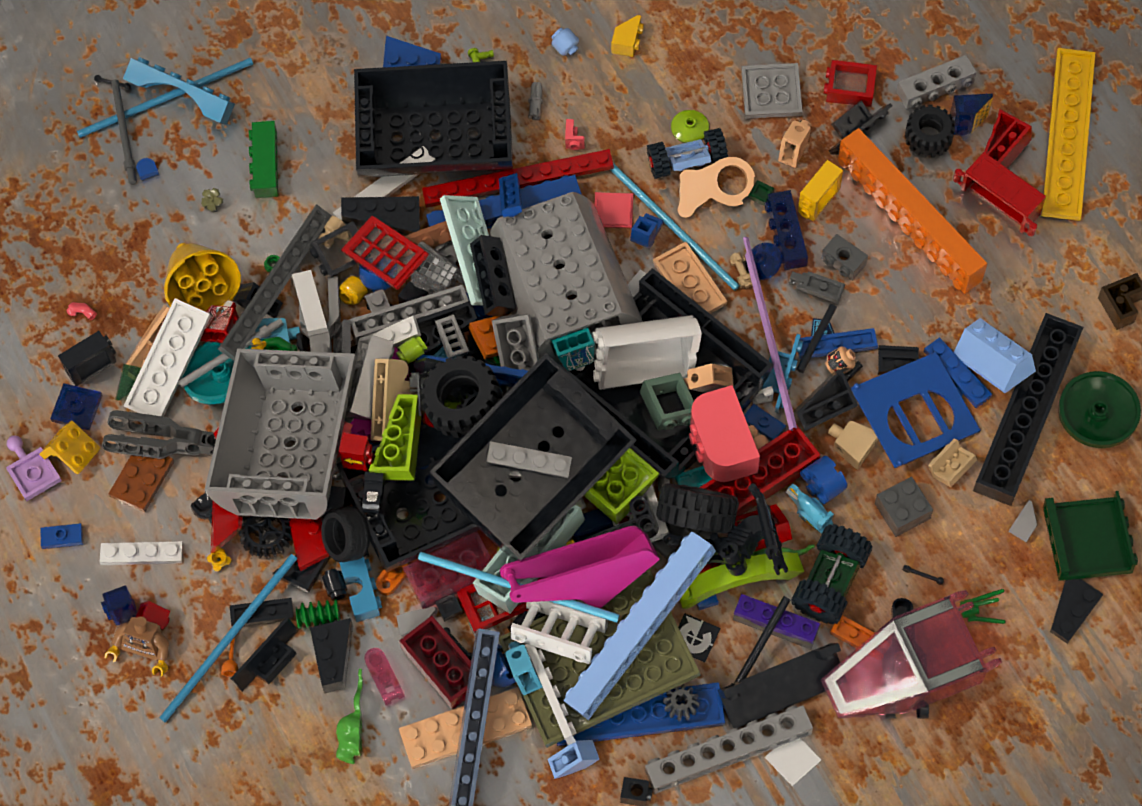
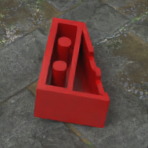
[984,109,1032,168]

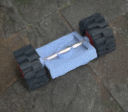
[647,128,728,179]

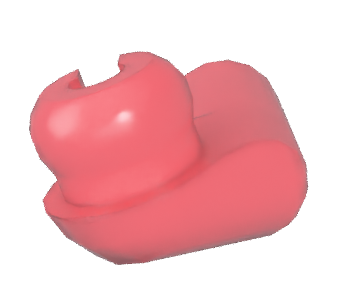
[66,302,97,320]

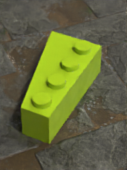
[369,394,422,480]

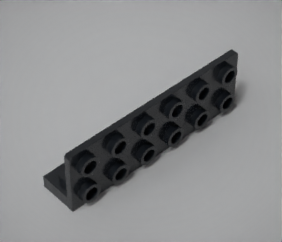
[718,643,847,728]

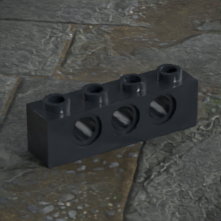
[470,235,516,317]

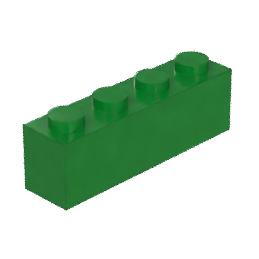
[249,121,278,198]

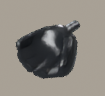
[190,493,213,526]

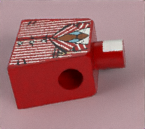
[200,301,239,343]

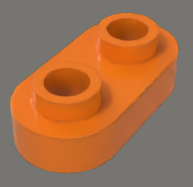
[375,563,409,596]

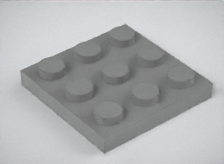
[741,63,802,119]

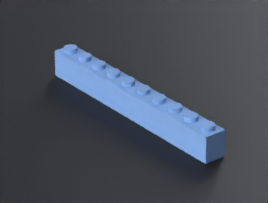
[564,532,716,720]

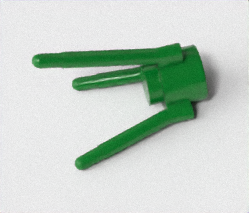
[960,589,1006,624]

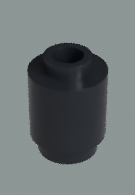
[322,568,348,601]

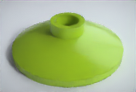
[671,110,709,143]

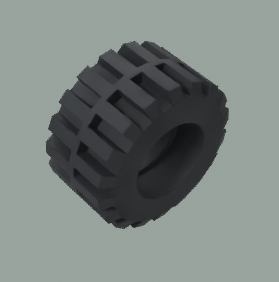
[905,105,955,158]

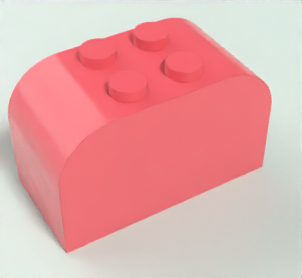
[689,385,760,482]

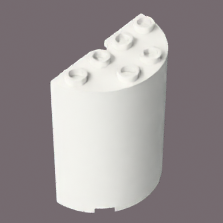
[592,315,702,389]

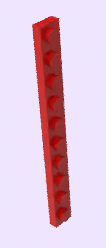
[422,149,614,208]

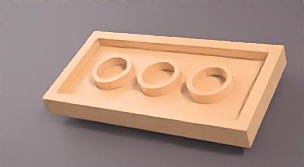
[653,242,727,314]

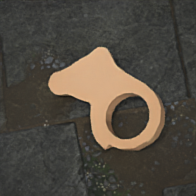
[677,157,755,218]

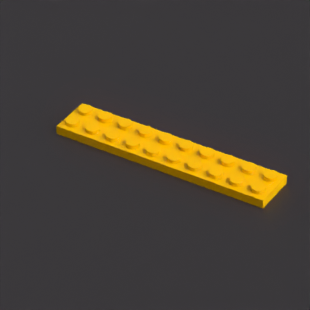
[1041,48,1096,221]

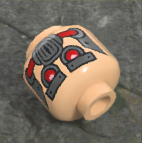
[825,346,856,374]

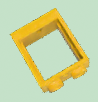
[798,160,843,222]

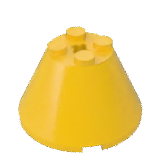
[164,243,241,312]

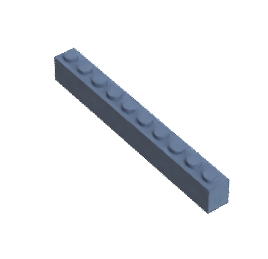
[449,629,500,806]

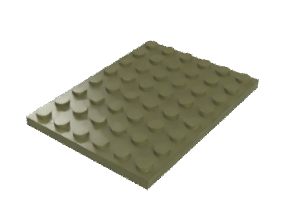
[499,568,701,748]

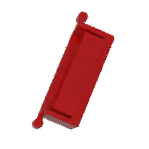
[953,152,1046,237]

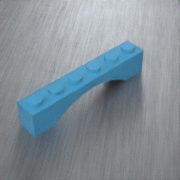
[123,57,235,124]

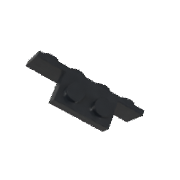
[828,101,892,154]
[230,617,298,692]

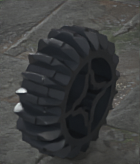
[238,516,293,559]

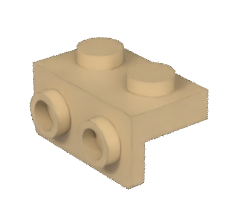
[929,438,977,487]

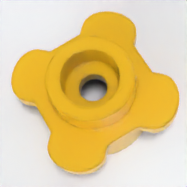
[207,548,231,571]

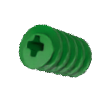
[296,599,340,629]

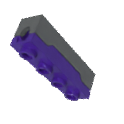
[733,594,820,650]

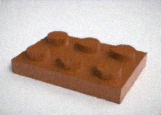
[108,446,174,512]

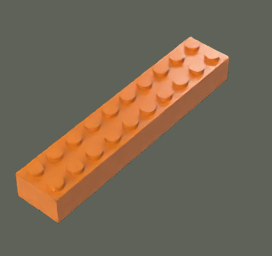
[838,128,987,294]

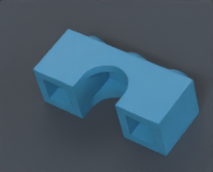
[339,556,382,622]

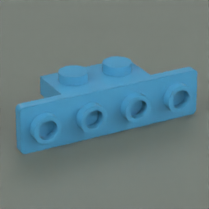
[761,334,803,413]

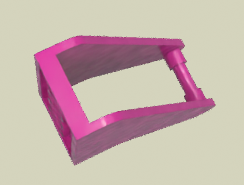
[500,526,660,608]

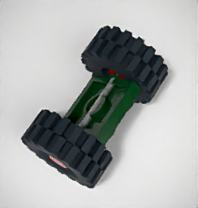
[791,524,873,624]

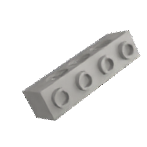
[896,55,977,109]

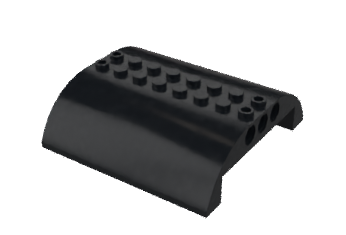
[557,268,773,479]

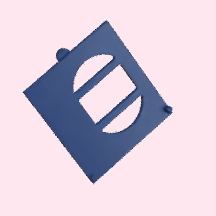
[851,352,981,468]

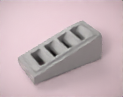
[435,315,469,359]

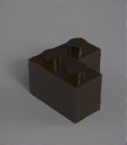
[1098,273,1142,330]

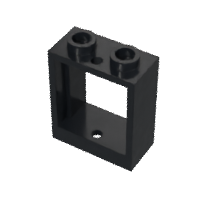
[309,222,371,278]
[58,331,116,387]

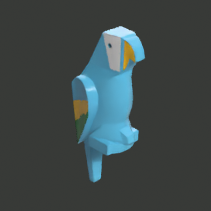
[786,484,834,534]

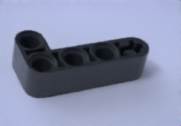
[581,496,659,541]

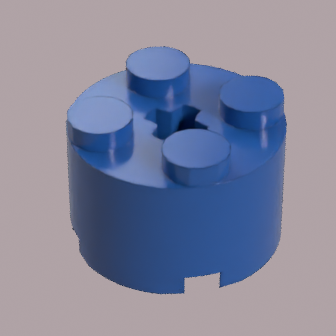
[800,456,848,505]

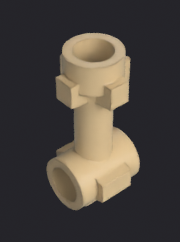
[730,252,753,288]

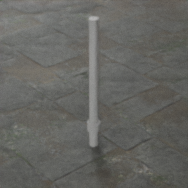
[178,318,284,388]

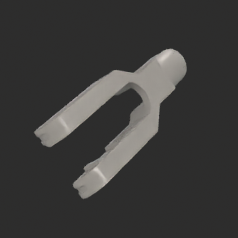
[299,276,341,353]

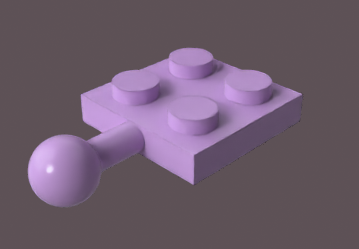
[6,435,62,502]

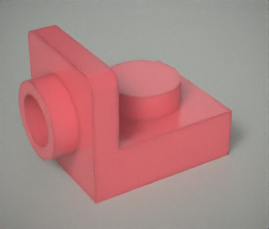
[565,119,585,150]

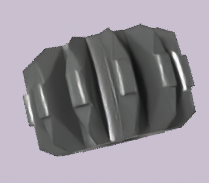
[663,684,699,721]

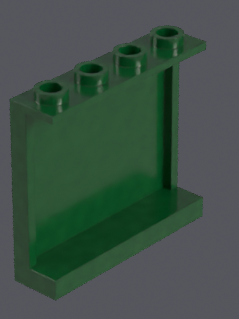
[1043,491,1138,581]

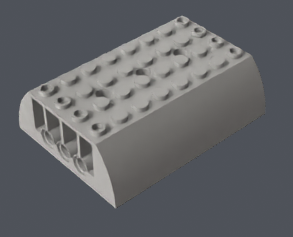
[489,192,643,363]
[205,349,356,520]

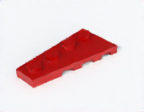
[289,518,330,571]

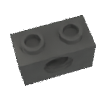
[821,234,868,281]

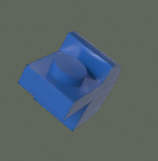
[630,213,663,249]

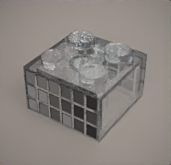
[411,252,458,294]

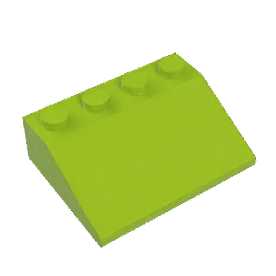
[584,448,659,524]

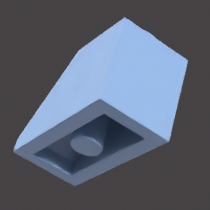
[548,740,600,779]

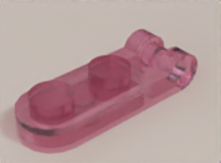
[364,648,405,706]

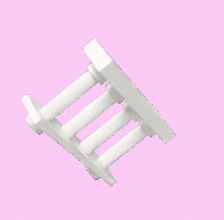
[511,601,608,664]

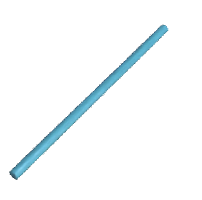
[610,163,740,291]
[418,552,620,623]

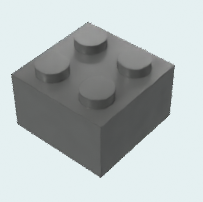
[875,477,933,537]

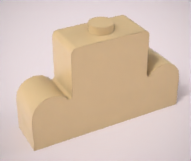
[371,359,422,441]

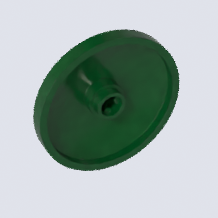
[1058,371,1141,448]

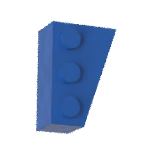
[383,36,442,67]

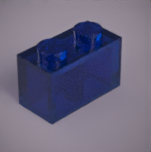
[101,585,138,626]

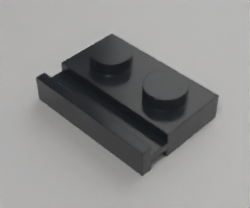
[878,345,919,375]

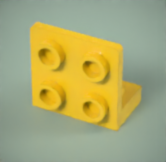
[39,420,100,474]

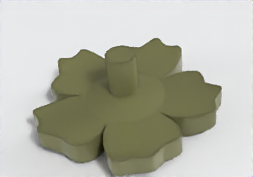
[201,188,223,212]

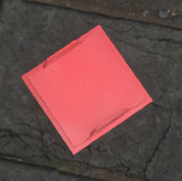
[594,192,633,228]

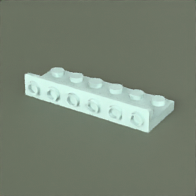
[440,195,489,306]

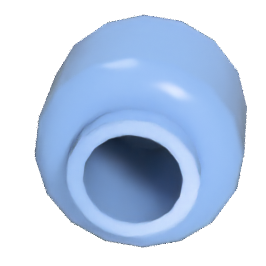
[551,28,579,56]

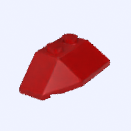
[210,501,242,553]

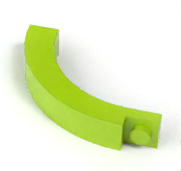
[680,552,804,609]

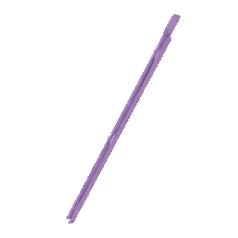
[743,237,797,431]

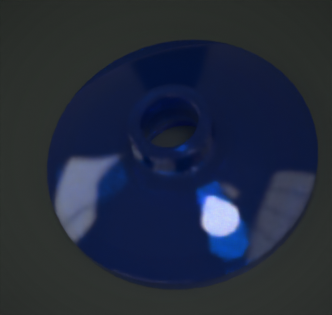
[746,243,782,280]

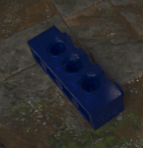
[764,190,808,271]

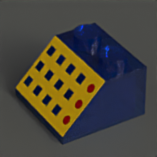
[950,93,993,136]

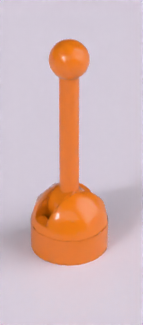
[221,637,238,677]

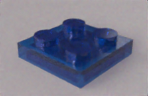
[50,383,103,431]

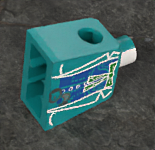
[552,328,595,371]

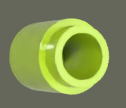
[396,336,427,364]

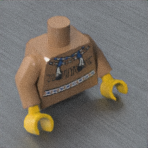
[105,616,169,677]

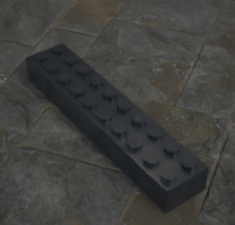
[973,313,1084,506]

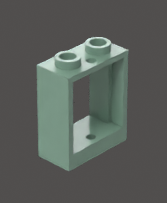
[640,373,694,431]

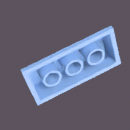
[954,318,1036,393]

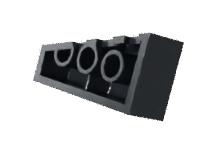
[341,196,420,236]
[401,301,477,370]

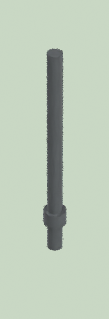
[111,80,136,184]

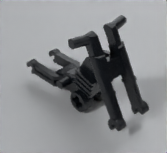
[663,484,788,576]

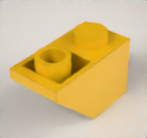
[611,15,644,57]

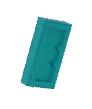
[675,466,712,488]

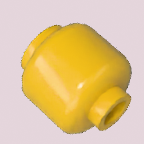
[339,276,368,305]

